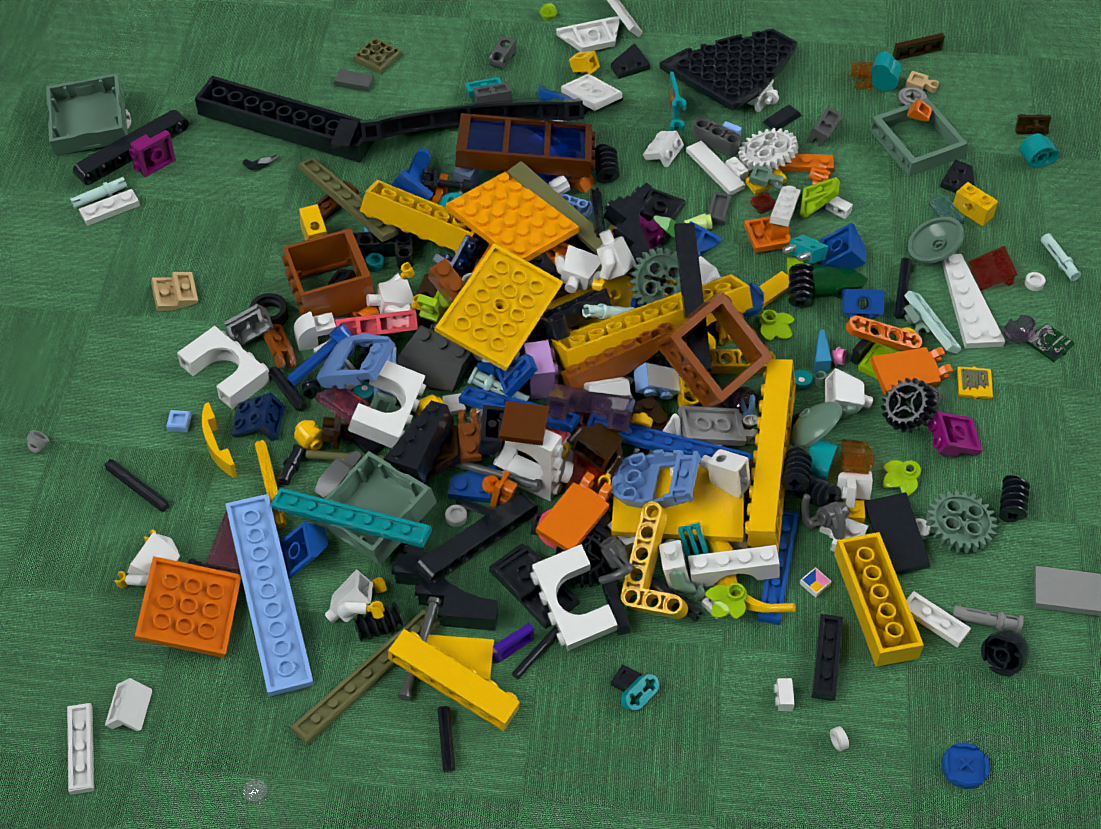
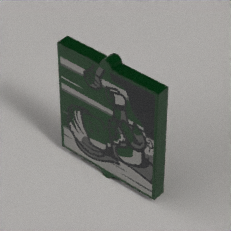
[1026,323,1074,362]

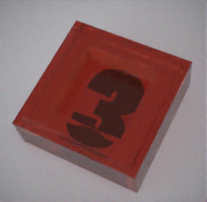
[750,192,776,214]

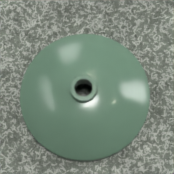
[908,217,964,263]
[790,402,842,449]

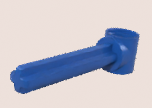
[287,323,354,385]

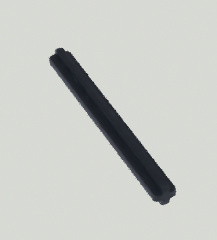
[590,187,605,238]

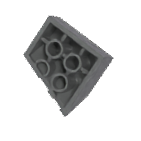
[396,325,474,393]

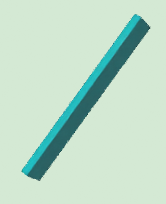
[270,488,432,548]

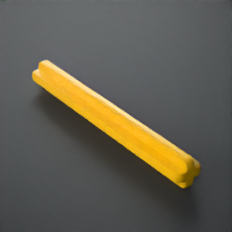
[255,440,286,529]

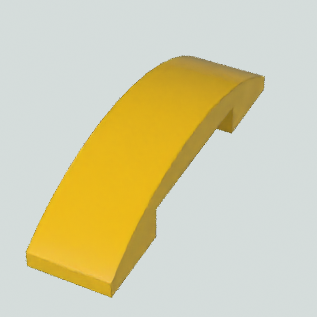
[202,402,237,477]

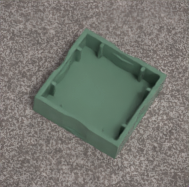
[46,73,128,156]
[317,451,437,565]

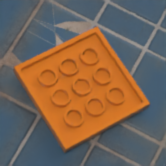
[134,556,241,658]

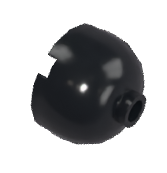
[981,629,1029,676]

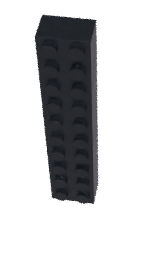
[195,76,374,163]

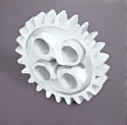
[738,128,799,171]

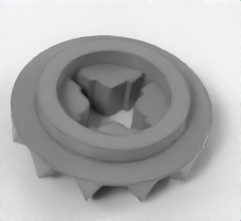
[898,87,927,106]

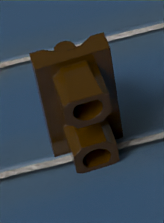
[1015,114,1051,135]
[322,412,355,449]

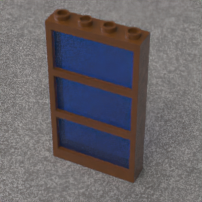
[455,113,595,178]

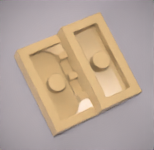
[151,272,198,311]

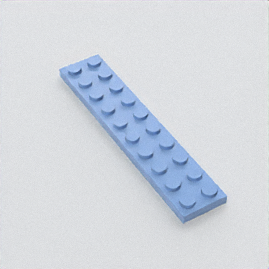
[226,494,314,697]

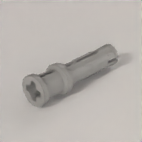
[953,605,1024,634]

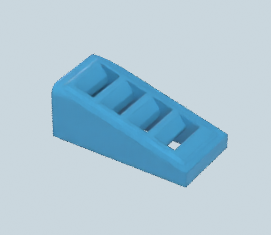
[813,329,832,374]

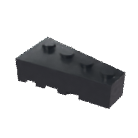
[383,400,454,484]

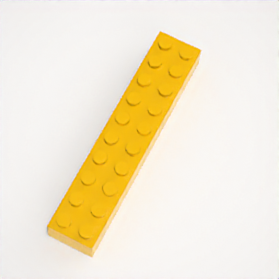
[551,274,753,369]
[745,359,796,555]

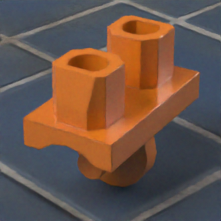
[482,470,518,508]

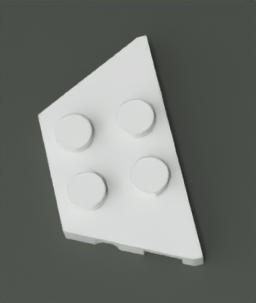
[556,16,620,52]

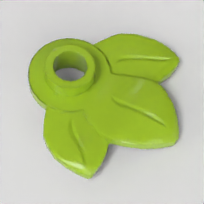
[759,310,795,341]
[883,460,921,496]
[705,583,747,619]

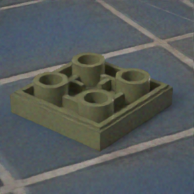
[353,37,402,74]

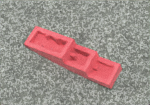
[335,310,418,335]

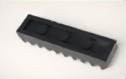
[811,614,843,701]

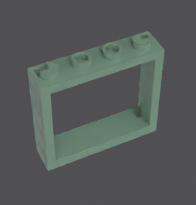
[870,98,968,177]

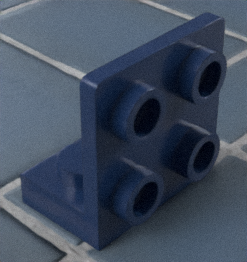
[433,235,485,274]
[231,392,286,441]

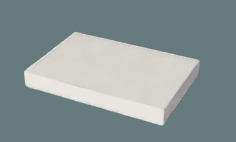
[561,74,623,111]

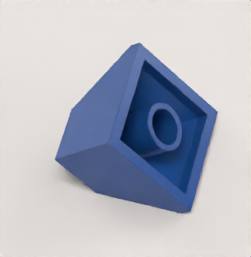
[821,223,866,269]
[280,521,328,579]

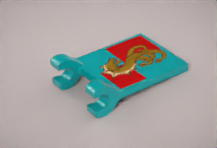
[668,72,687,132]

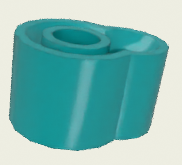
[871,52,902,91]
[1019,133,1060,168]
[808,440,838,481]

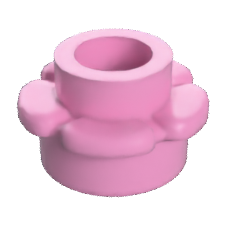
[831,347,847,366]

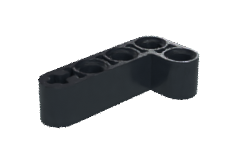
[353,230,414,269]
[539,288,612,340]

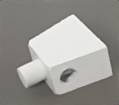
[700,449,751,499]

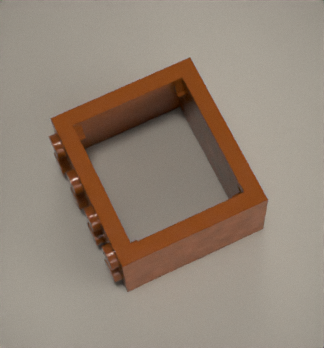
[281,228,374,318]
[655,292,773,407]

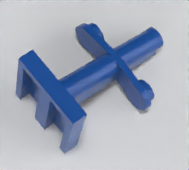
[391,148,433,200]

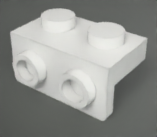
[643,131,684,167]

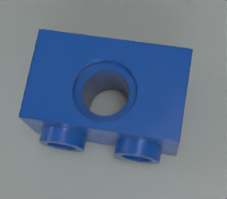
[841,289,885,318]

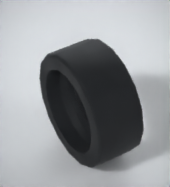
[249,293,289,326]

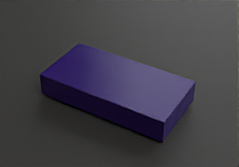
[493,622,534,663]

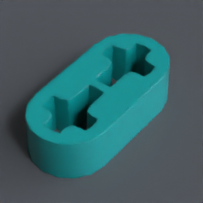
[621,674,659,711]

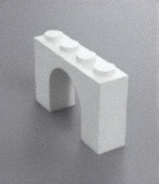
[177,326,270,410]
[348,360,426,448]
[505,429,563,501]
[530,544,617,651]

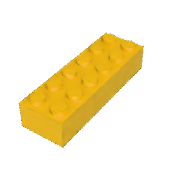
[359,180,478,253]
[834,532,924,667]

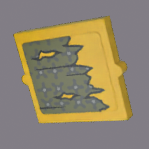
[957,366,993,400]

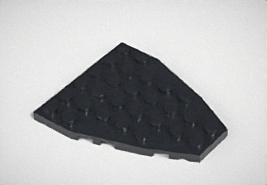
[659,29,797,111]

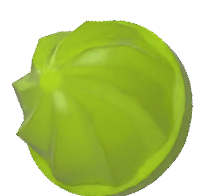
[540,2,557,21]

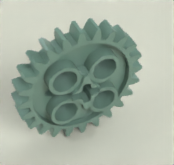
[628,248,681,305]
[926,490,997,554]

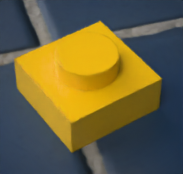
[842,499,865,523]

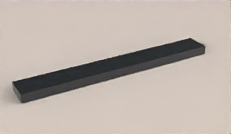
[674,223,712,372]

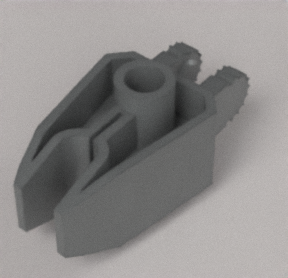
[315,451,362,499]

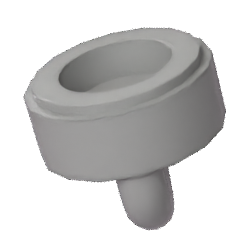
[26,430,49,453]

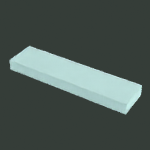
[904,291,962,354]

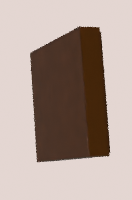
[499,401,549,446]

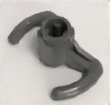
[801,494,849,540]
[599,536,634,584]

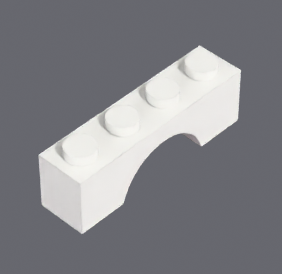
[688,545,780,588]

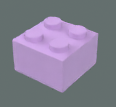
[524,340,558,400]

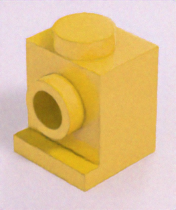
[569,51,600,74]

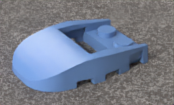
[316,333,395,389]
[611,449,702,509]

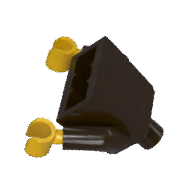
[561,423,623,486]

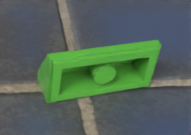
[654,216,677,238]

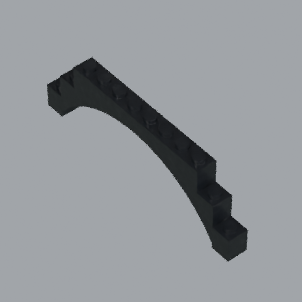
[360,97,584,142]

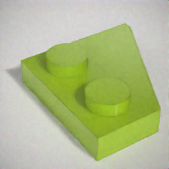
[800,177,840,219]

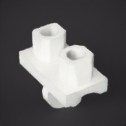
[748,79,779,112]

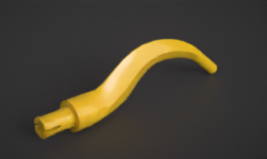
[699,540,796,613]

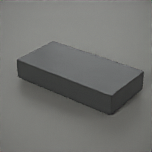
[334,69,374,91]
[707,191,732,226]

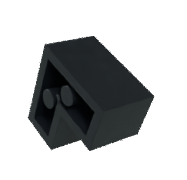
[478,405,505,456]

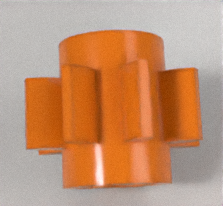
[809,164,831,185]

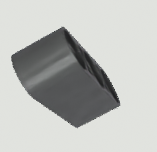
[692,117,741,157]

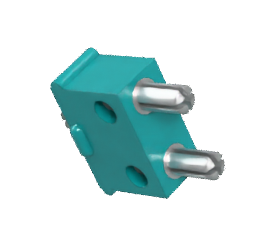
[782,234,828,264]

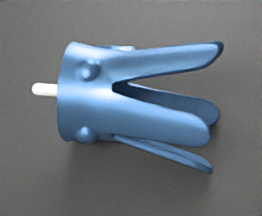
[740,394,760,425]

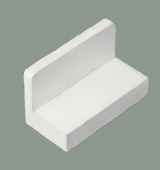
[105,678,152,731]

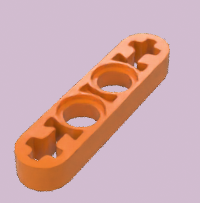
[846,315,922,351]

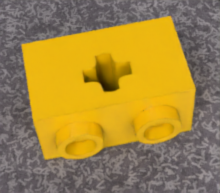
[952,182,998,226]

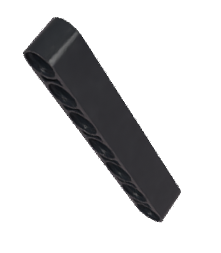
[73,110,189,185]
[415,492,538,585]

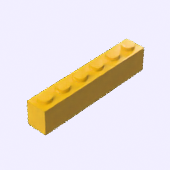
[388,629,520,732]

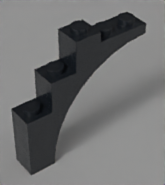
[604,182,671,288]
[391,519,498,631]

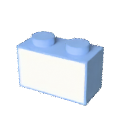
[634,363,681,400]

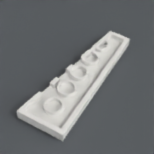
[941,254,1005,348]

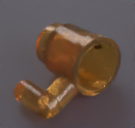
[851,61,874,89]

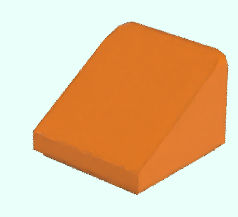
[907,98,932,122]
[568,173,595,193]

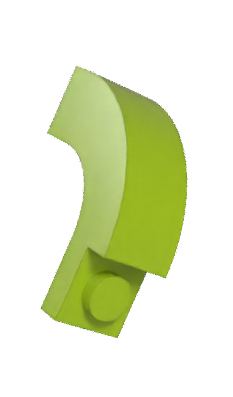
[417,291,450,323]

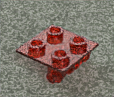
[968,246,1018,290]

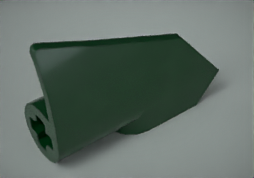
[811,266,868,299]

